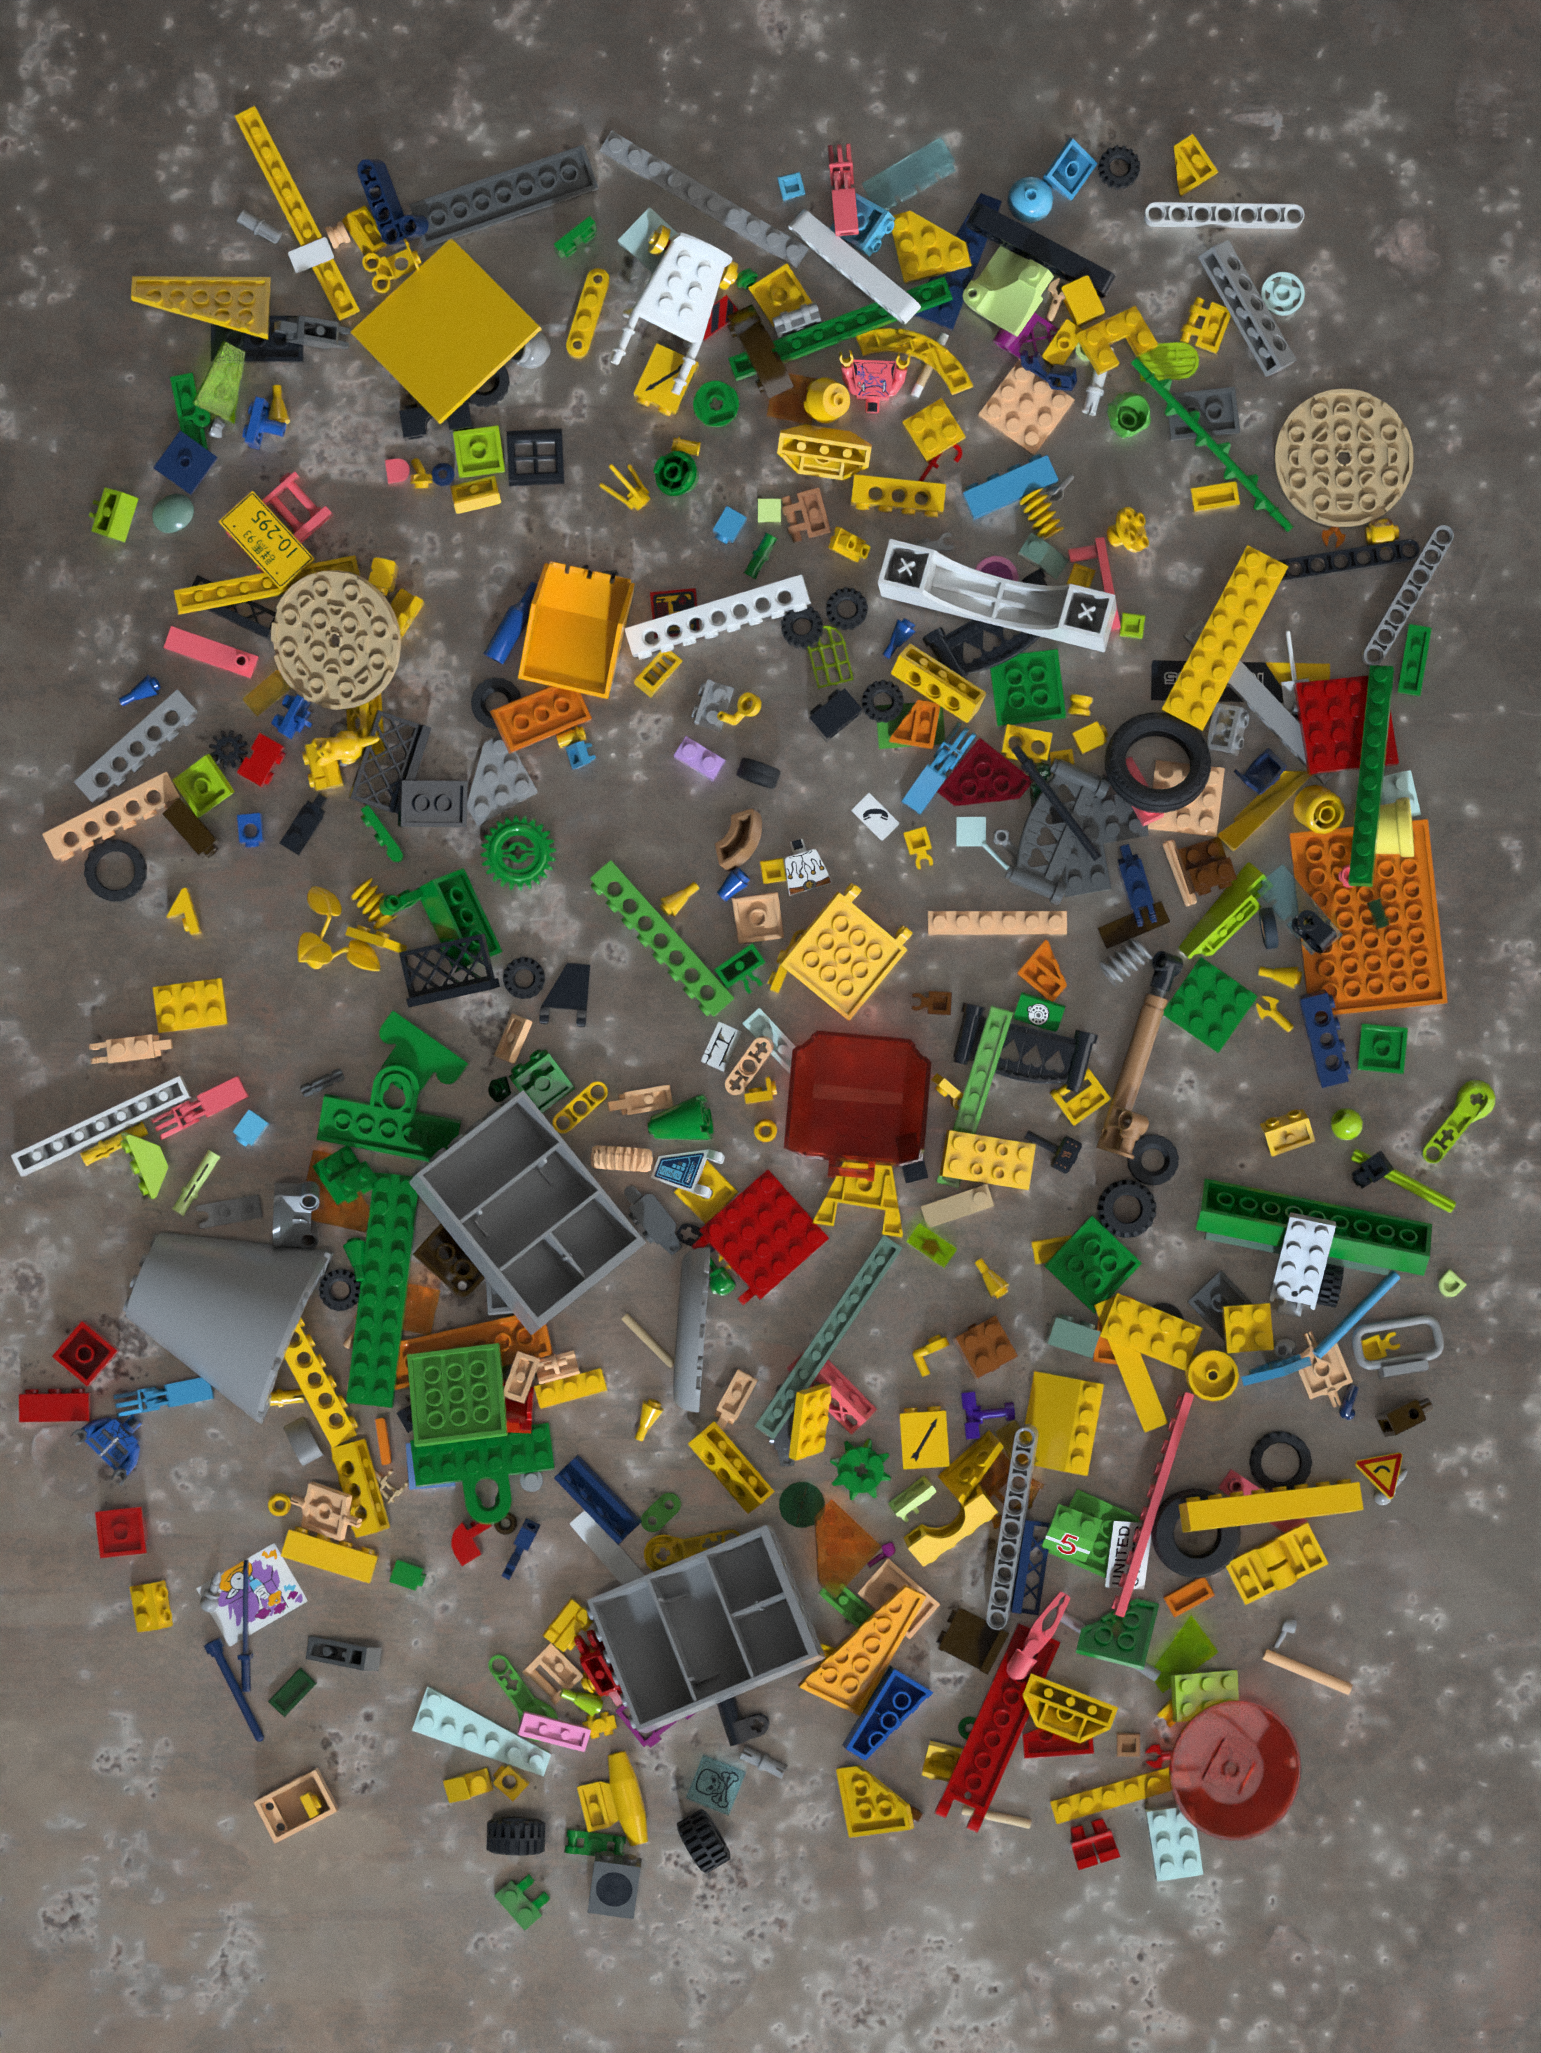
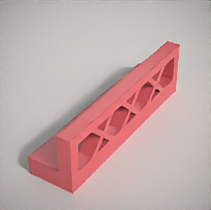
[786,1352,877,1435]

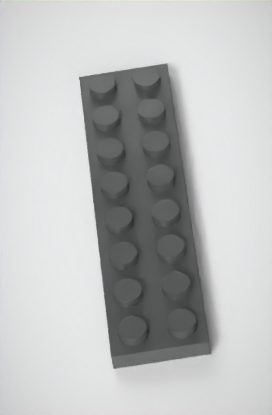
[409,144,599,249]

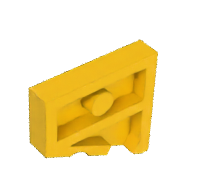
[1173,134,1218,197]
[345,925,407,953]

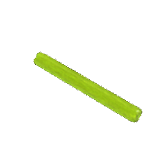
[1351,1149,1456,1212]

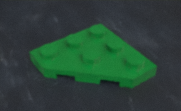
[1075,1598,1159,1670]

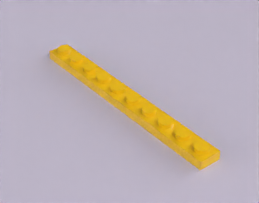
[235,106,360,321]

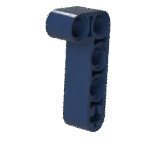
[357,159,429,245]

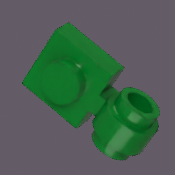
[379,888,424,916]

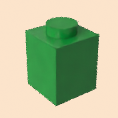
[389,1558,427,1591]

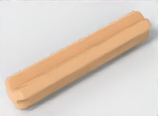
[1163,840,1197,906]

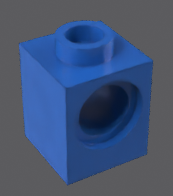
[237,813,264,848]

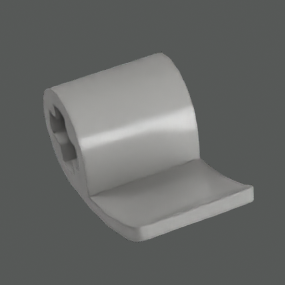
[283,1417,324,1466]

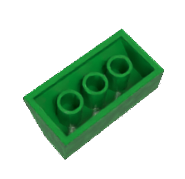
[417,868,503,973]

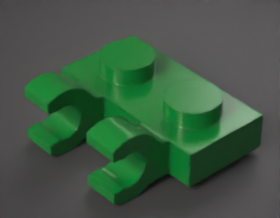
[494,1874,550,1931]

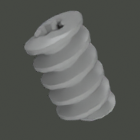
[1100,938,1152,987]

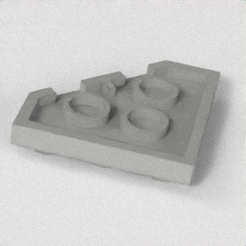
[467,734,538,826]

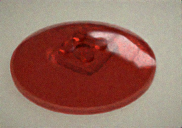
[1169,1700,1302,1841]

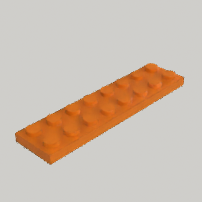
[395,1316,553,1390]

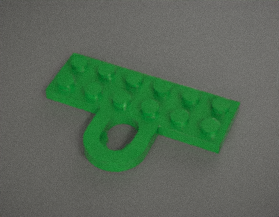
[316,1063,462,1162]
[410,1423,555,1524]

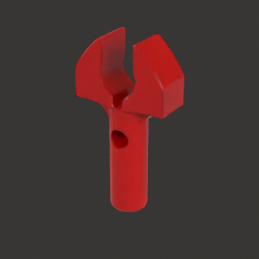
[1144,1744,1189,1768]

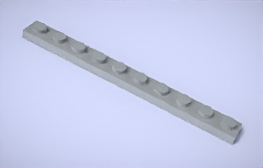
[600,130,809,269]

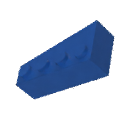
[842,1665,933,1761]

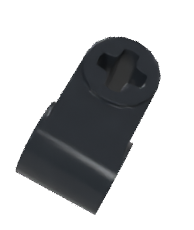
[1291,910,1337,954]

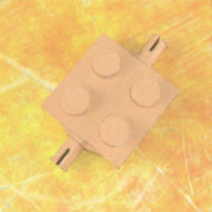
[1296,1331,1353,1408]
[290,1481,362,1541]

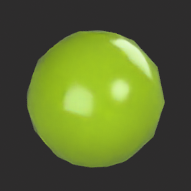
[1331,1108,1363,1140]

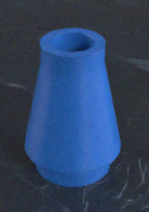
[717,867,750,902]

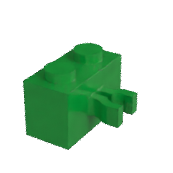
[714,943,766,995]

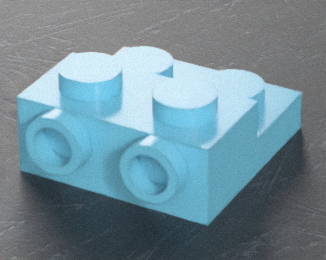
[830,193,895,257]

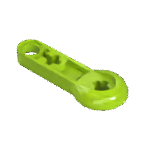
[1422,1080,1496,1164]

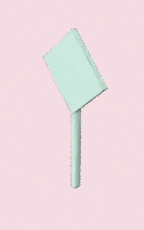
[956,817,1009,870]

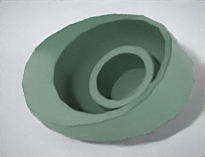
[152,493,194,533]

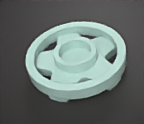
[1261,272,1305,316]

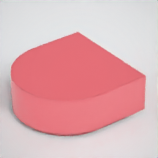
[385,458,410,484]

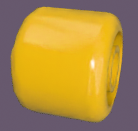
[1293,785,1345,834]

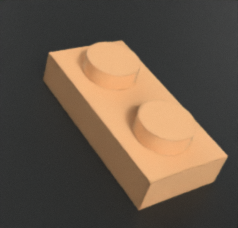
[494,1013,533,1064]
[504,1351,540,1403]

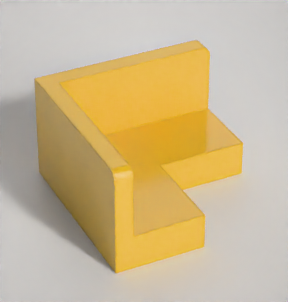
[390,588,424,639]

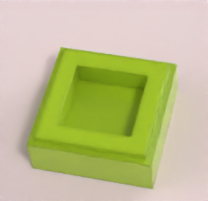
[1119,612,1145,639]

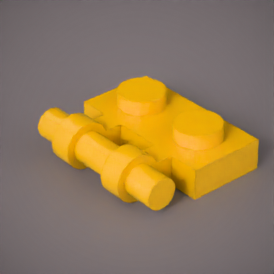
[1180,297,1231,354]

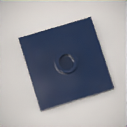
[153,431,218,496]

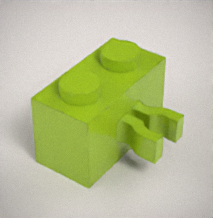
[89,487,139,542]

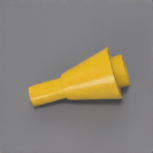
[268,385,290,424]
[659,882,699,917]
[1258,966,1302,989]
[974,1258,1009,1299]
[634,1398,664,1441]

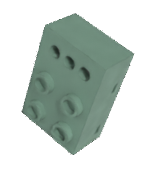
[1044,1313,1101,1358]

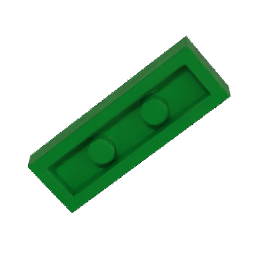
[1397,624,1432,697]

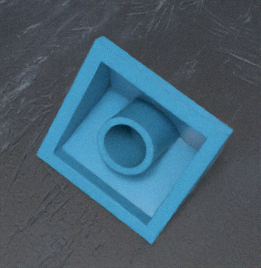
[1043,137,1098,201]

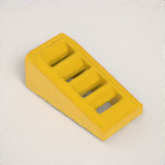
[634,651,683,698]

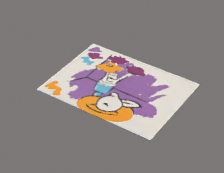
[196,1543,308,1646]

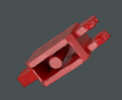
[574,1629,623,1706]

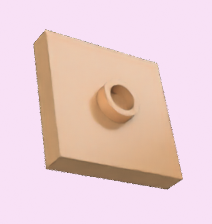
[732,892,784,945]

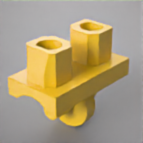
[828,526,870,563]

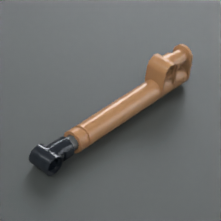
[1096,951,1183,1159]

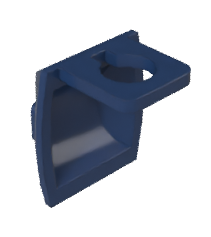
[1233,748,1287,795]

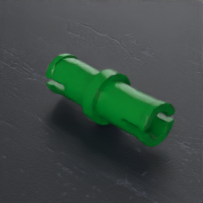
[743,532,778,580]

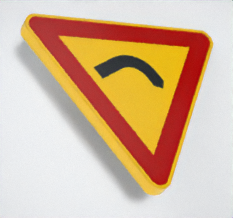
[1355,1453,1403,1499]

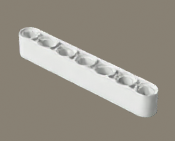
[1144,202,1305,229]
[788,209,921,325]

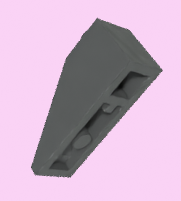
[306,1636,382,1671]

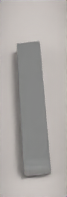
[1361,525,1454,667]

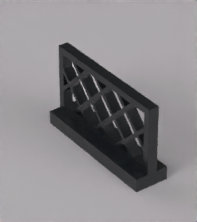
[348,710,432,815]
[399,934,500,1008]

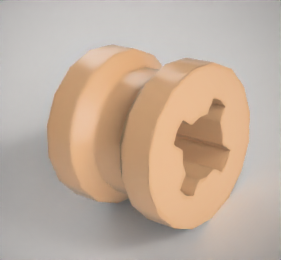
[325,220,351,249]

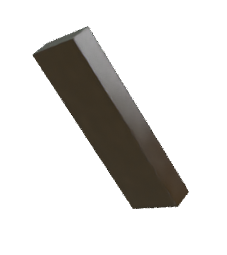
[1097,901,1170,949]

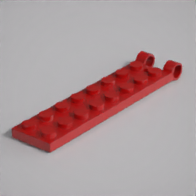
[934,1623,1061,1833]

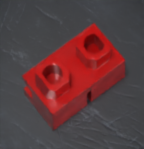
[1070,1818,1121,1870]

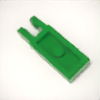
[360,805,404,863]

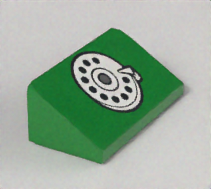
[1013,992,1066,1032]

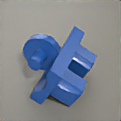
[271,694,312,740]

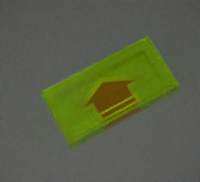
[906,1223,957,1268]

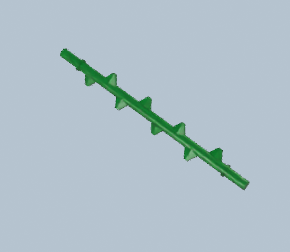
[1130,357,1294,532]

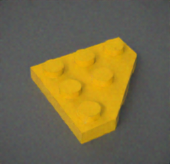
[892,211,972,284]
[836,1765,914,1838]

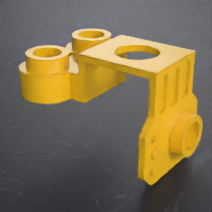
[362,239,421,293]

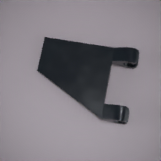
[539,963,590,1027]

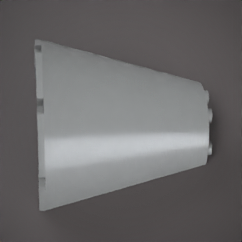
[123,1232,334,1424]

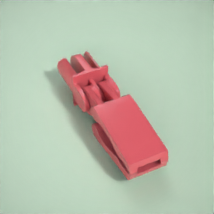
[828,143,859,236]
[151,1076,249,1140]
[1007,1592,1071,1680]

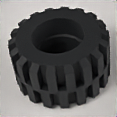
[1097,1180,1157,1238]
[677,1809,731,1874]
[486,1817,546,1856]

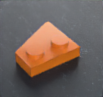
[889,700,940,750]
[1017,939,1067,1002]

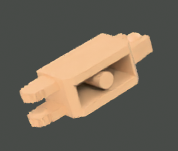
[89,1034,173,1064]

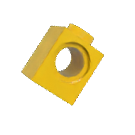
[1071,721,1109,756]
[493,1764,530,1802]

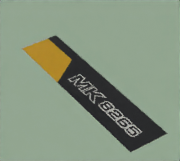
[1151,660,1330,703]

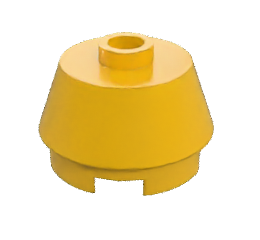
[804,377,850,424]

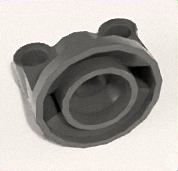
[273,1181,320,1249]

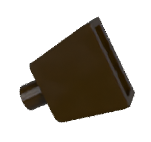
[1375,1398,1433,1437]

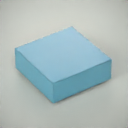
[777,172,805,201]

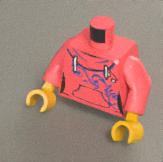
[839,350,911,414]

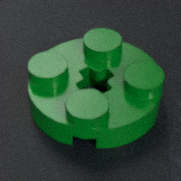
[693,381,739,428]

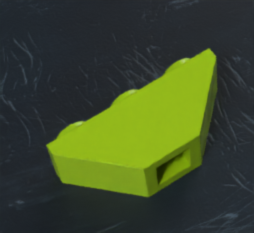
[120,1132,168,1199]

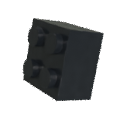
[809,688,863,743]

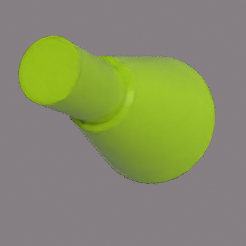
[560,1688,603,1716]

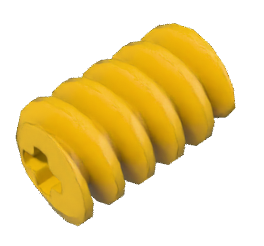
[1019,488,1065,539]
[351,877,398,930]

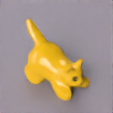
[311,730,380,766]

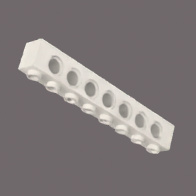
[625,574,811,659]
[11,1076,192,1177]

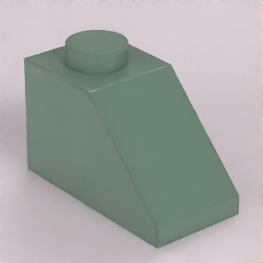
[1018,533,1069,580]

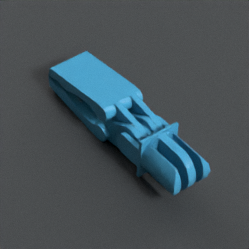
[901,722,976,815]
[113,1378,215,1418]

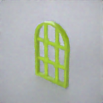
[808,626,854,689]

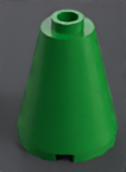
[647,1094,714,1140]

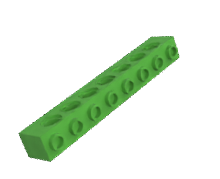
[590,860,734,1017]

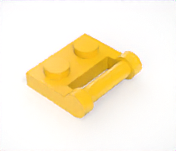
[1049,1067,1111,1126]

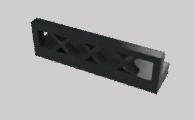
[191,575,276,640]

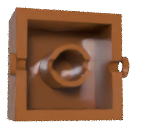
[952,1315,1018,1379]

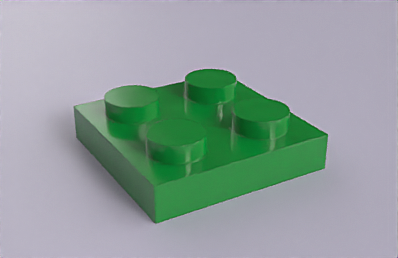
[553,216,597,259]
[1357,1024,1408,1074]

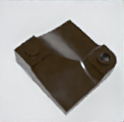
[412,1223,485,1298]

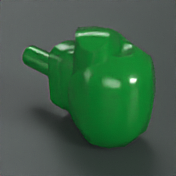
[709,1257,736,1296]

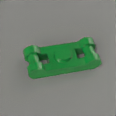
[564,1829,627,1856]

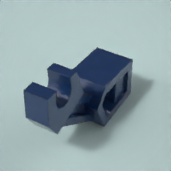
[1020,350,1077,391]
[501,1518,541,1580]

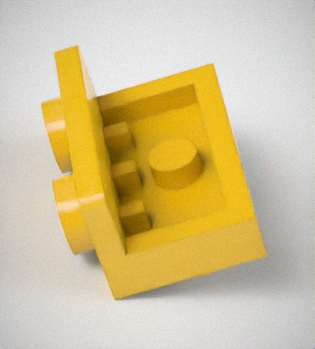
[129,1580,173,1633]
[922,1740,962,1782]

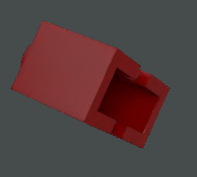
[236,733,286,788]

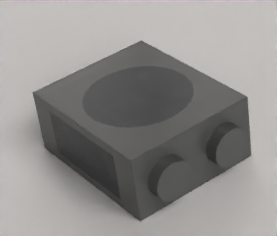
[587,1851,642,1919]

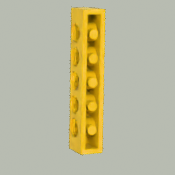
[284,1317,358,1448]

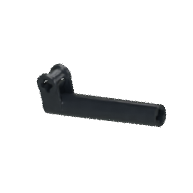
[717,1696,770,1746]

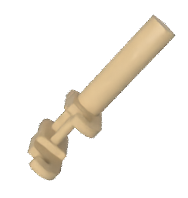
[374,1469,409,1504]

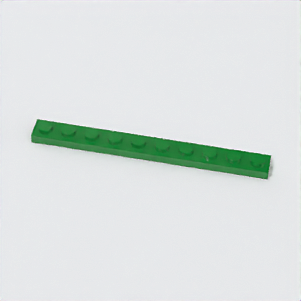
[728,277,953,381]
[1348,665,1394,887]

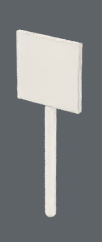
[1281,630,1309,709]

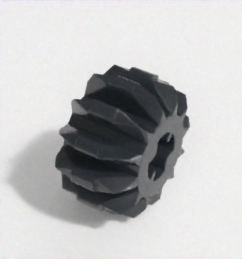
[209,730,248,769]

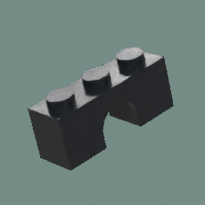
[399,399,473,441]

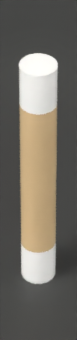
[910,332,949,398]

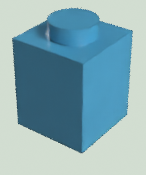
[713,506,747,544]

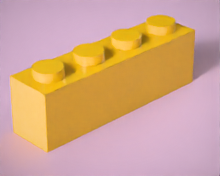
[281,1526,379,1584]

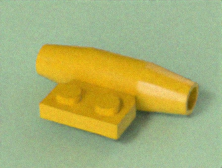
[577,1751,648,1846]

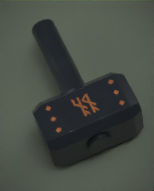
[1024,1130,1082,1174]

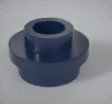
[431,463,455,486]

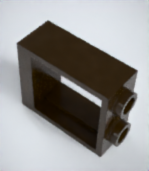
[162,798,220,858]

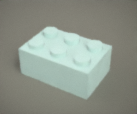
[1145,1802,1204,1882]

